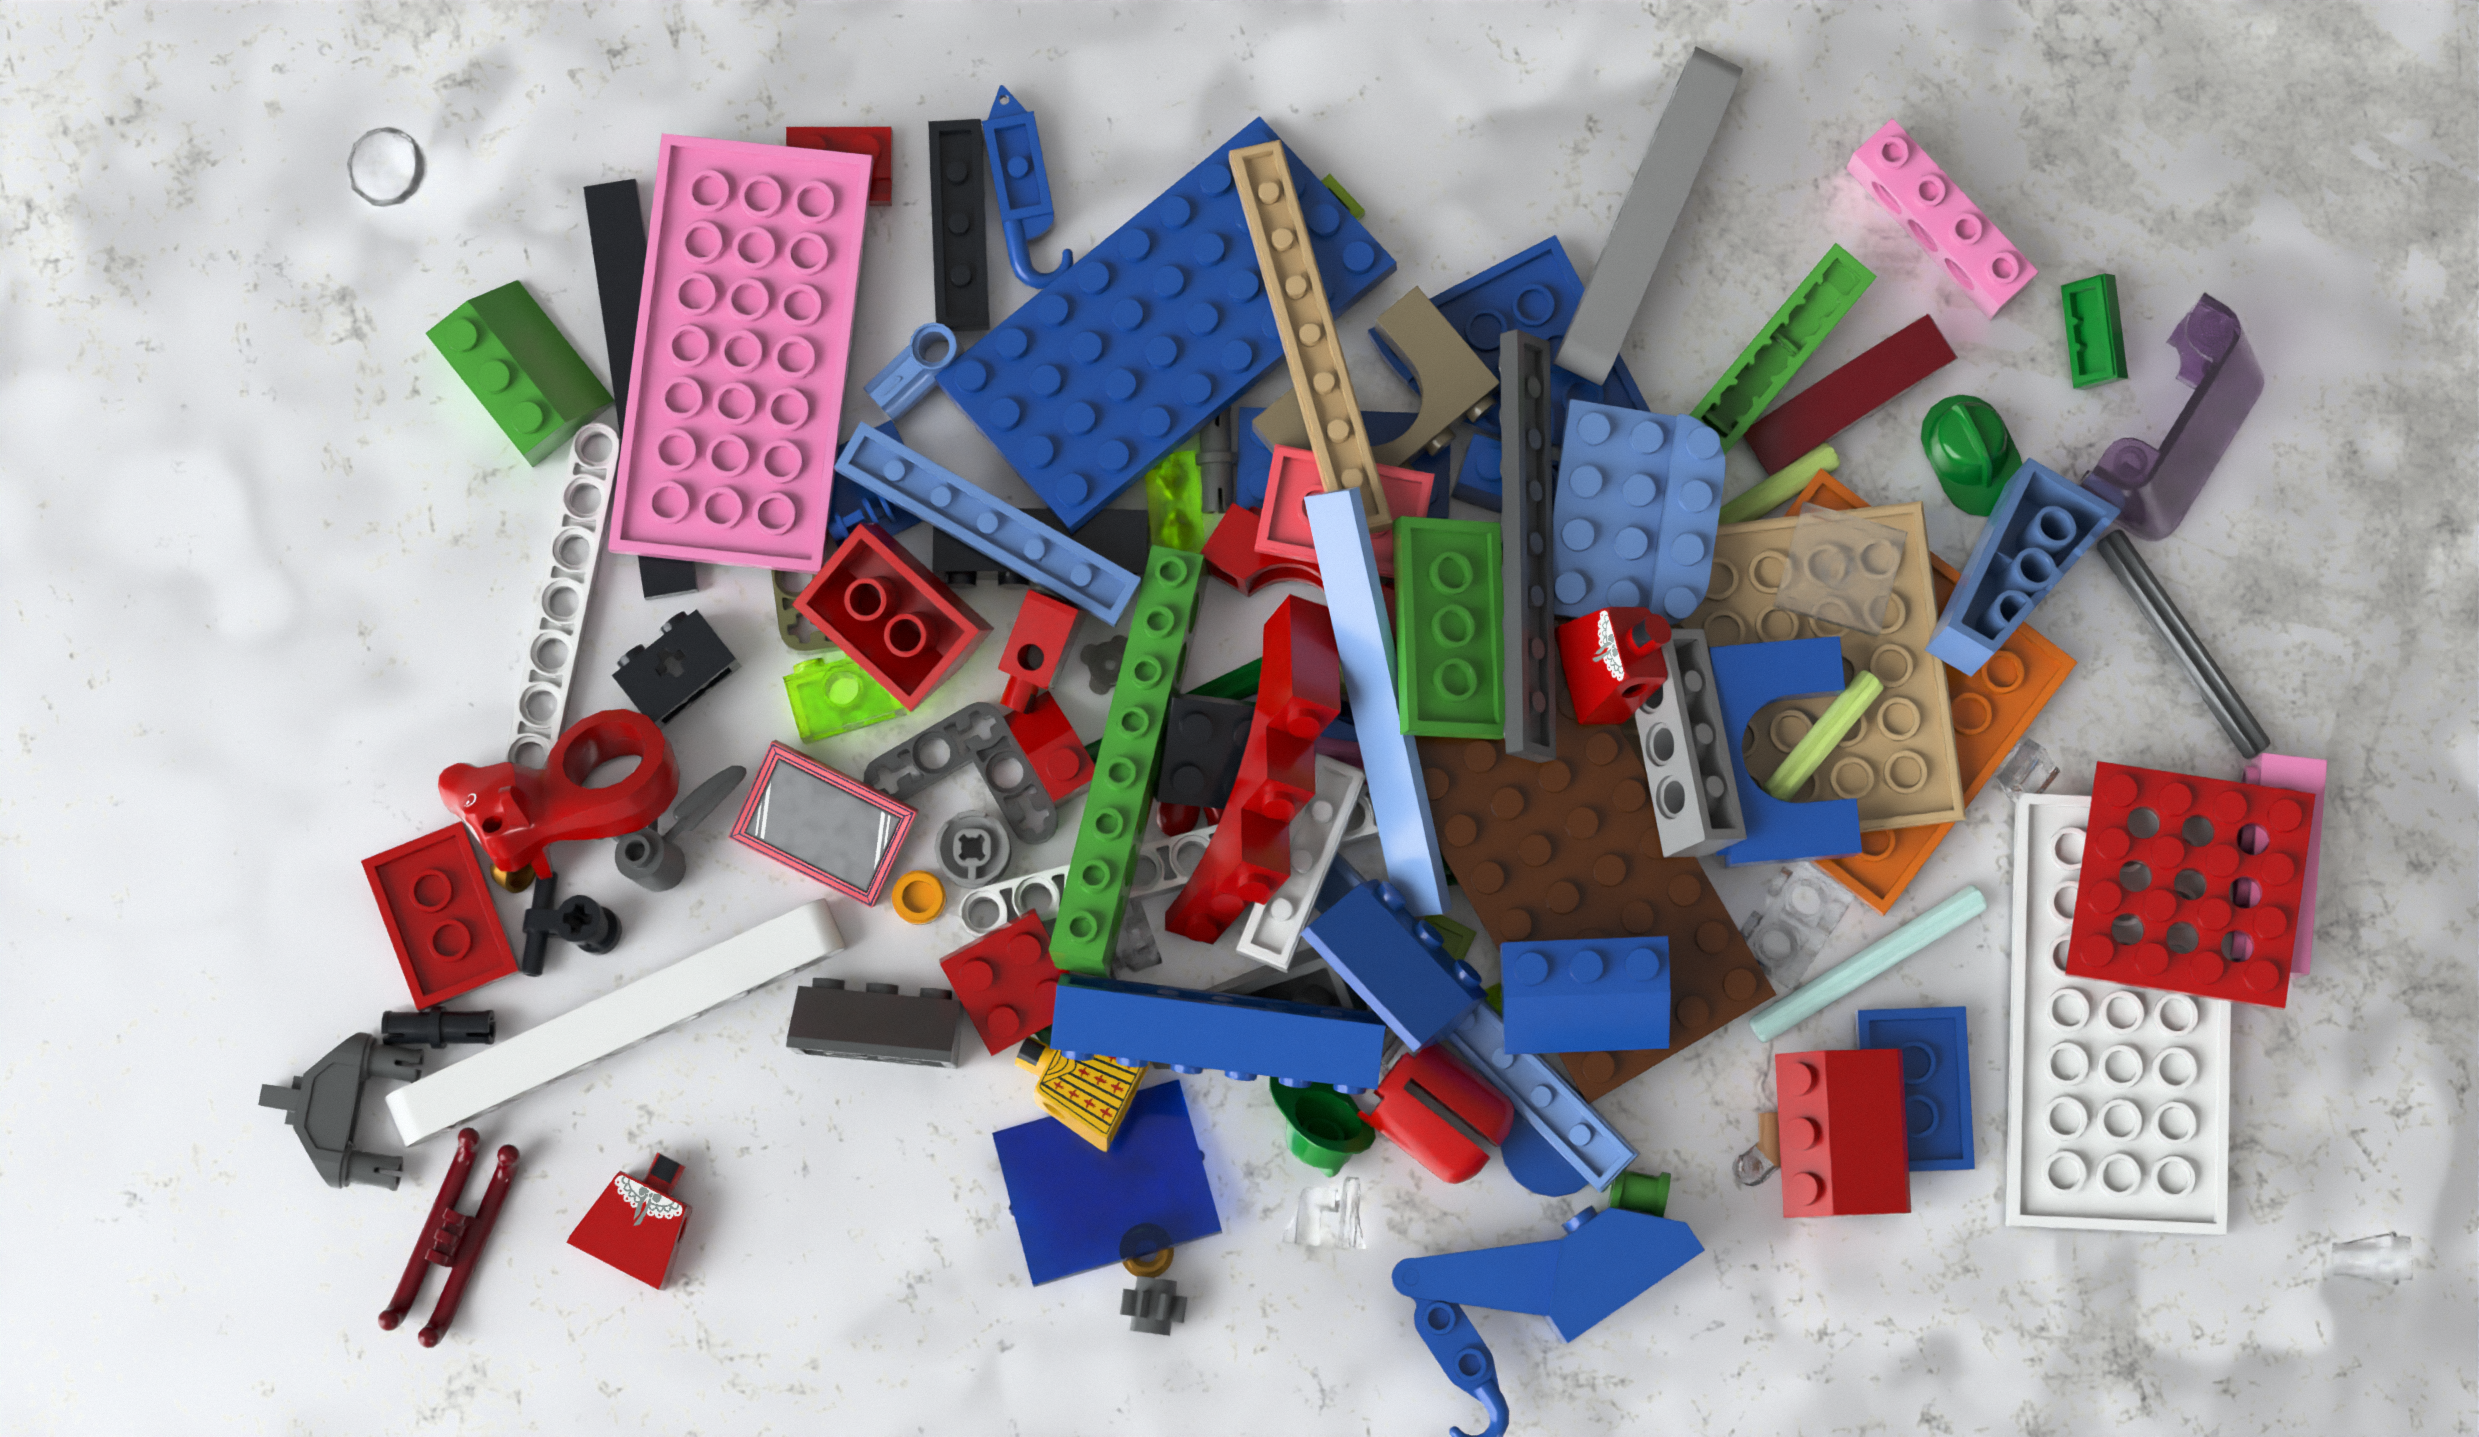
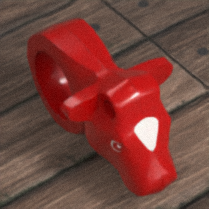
[438,709,680,880]

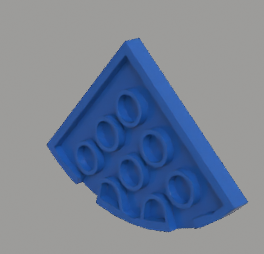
[1367,235,1651,447]

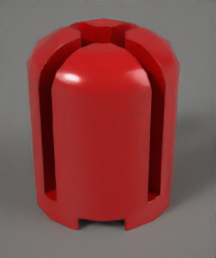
[1356,1043,1514,1184]

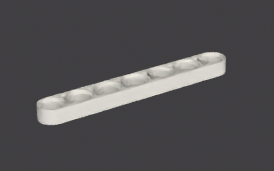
[506,423,621,769]

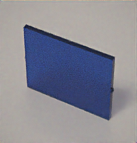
[992,1079,1223,1287]

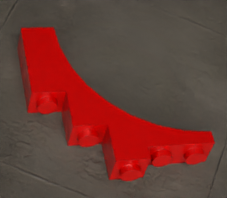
[1165,594,1341,945]

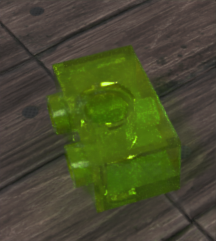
[783,652,907,745]

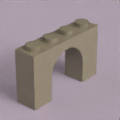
[1252,286,1500,470]

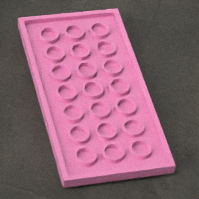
[608,133,874,575]

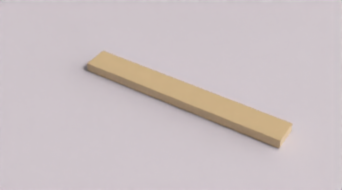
[1229,139,1393,534]

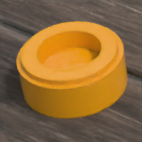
[892,870,947,925]

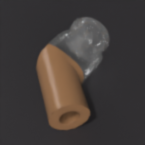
[1732,1112,1781,1186]

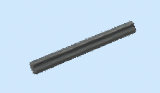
[2097,529,2270,759]

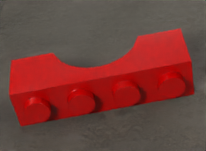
[1199,502,1397,656]

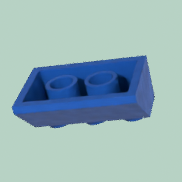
[1300,879,1489,1052]
[1499,936,1671,1055]

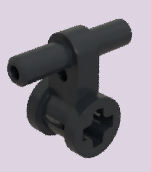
[521,871,622,977]

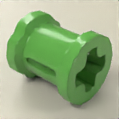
[1608,1169,1671,1218]

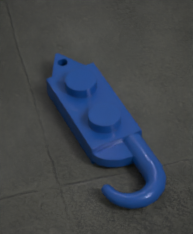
[982,85,1073,289]

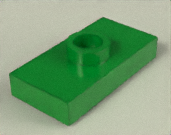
[2061,273,2128,390]

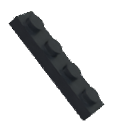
[928,119,990,332]

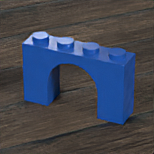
[1708,636,1862,868]

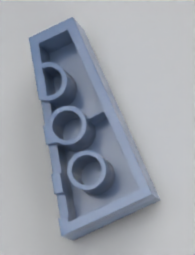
[1925,457,2122,677]

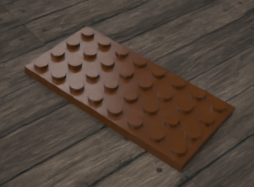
[1414,620,1777,1104]

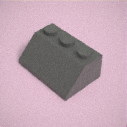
[786,978,964,1069]

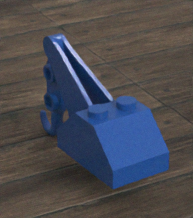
[1391,1205,1705,1437]

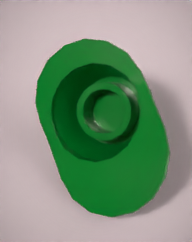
[1921,394,2023,517]
[1269,1076,1376,1178]

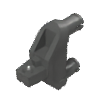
[258,1032,424,1191]

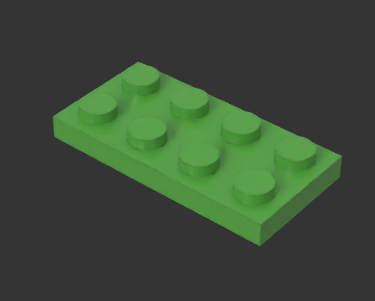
[1392,516,1505,739]

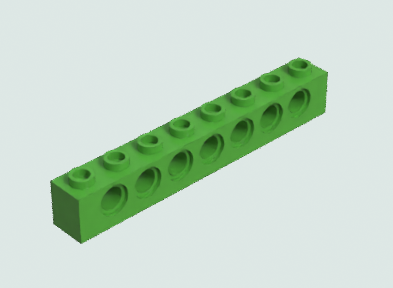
[1049,545,1209,979]

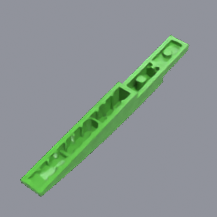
[1689,243,1877,457]

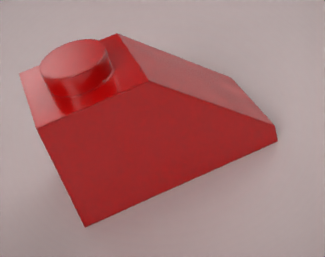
[1003,690,1095,809]

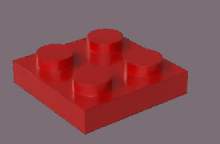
[939,908,1071,1056]

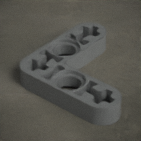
[863,702,1059,845]

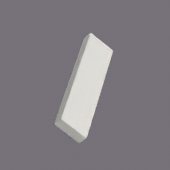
[1236,753,1367,973]

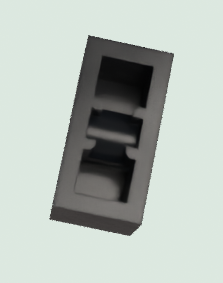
[612,609,742,730]

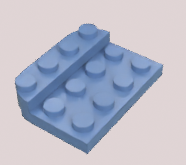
[1552,399,1726,627]

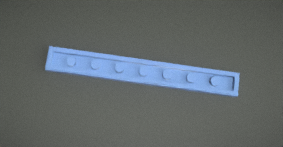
[1304,487,1452,917]

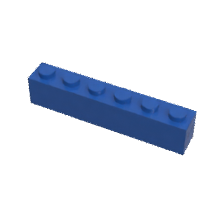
[1050,973,1386,1095]

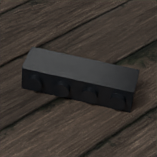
[932,508,1149,589]

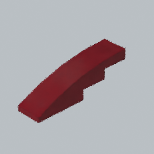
[1743,314,1958,476]

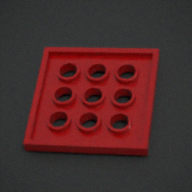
[2065,761,2316,1010]

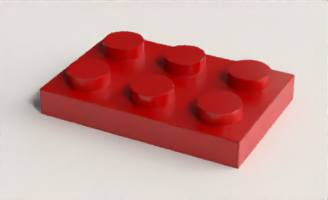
[361,821,521,1012]

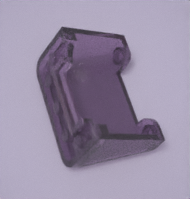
[2077,292,2264,541]

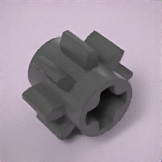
[1120,1276,1187,1336]

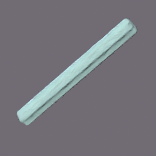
[1749,885,1987,1043]

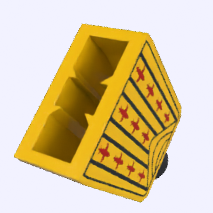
[1015,1036,1152,1153]

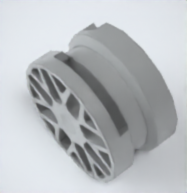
[934,810,1012,889]

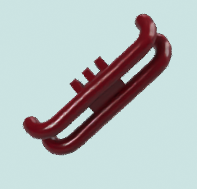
[378,1127,521,1348]

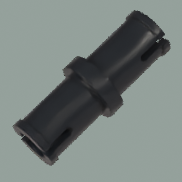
[381,1006,496,1049]

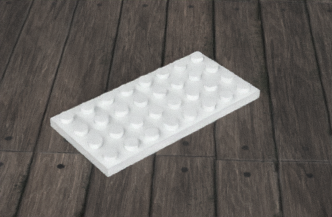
[2006,793,2233,1235]

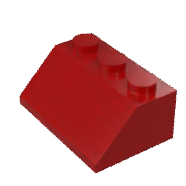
[792,522,995,712]
[1775,1049,1911,1218]

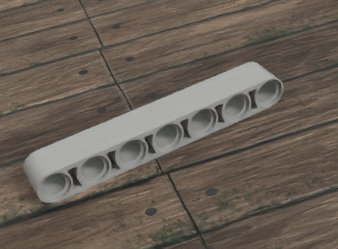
[1553,46,1743,386]

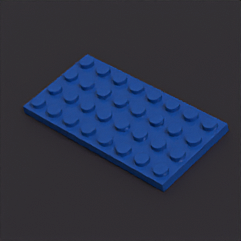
[934,116,1397,535]

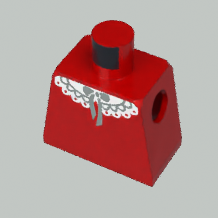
[998,589,1088,715]
[1554,607,1672,725]
[566,1152,693,1291]

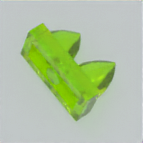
[1145,450,1205,554]

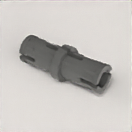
[1195,405,1237,514]

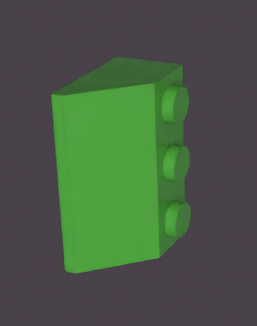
[425,280,615,467]

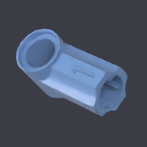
[863,322,964,423]

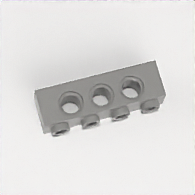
[1634,629,1747,858]

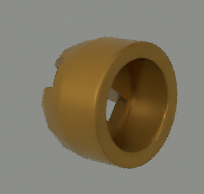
[489,862,536,893]

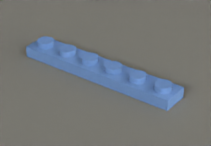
[834,421,1142,628]

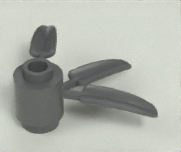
[596,757,747,892]

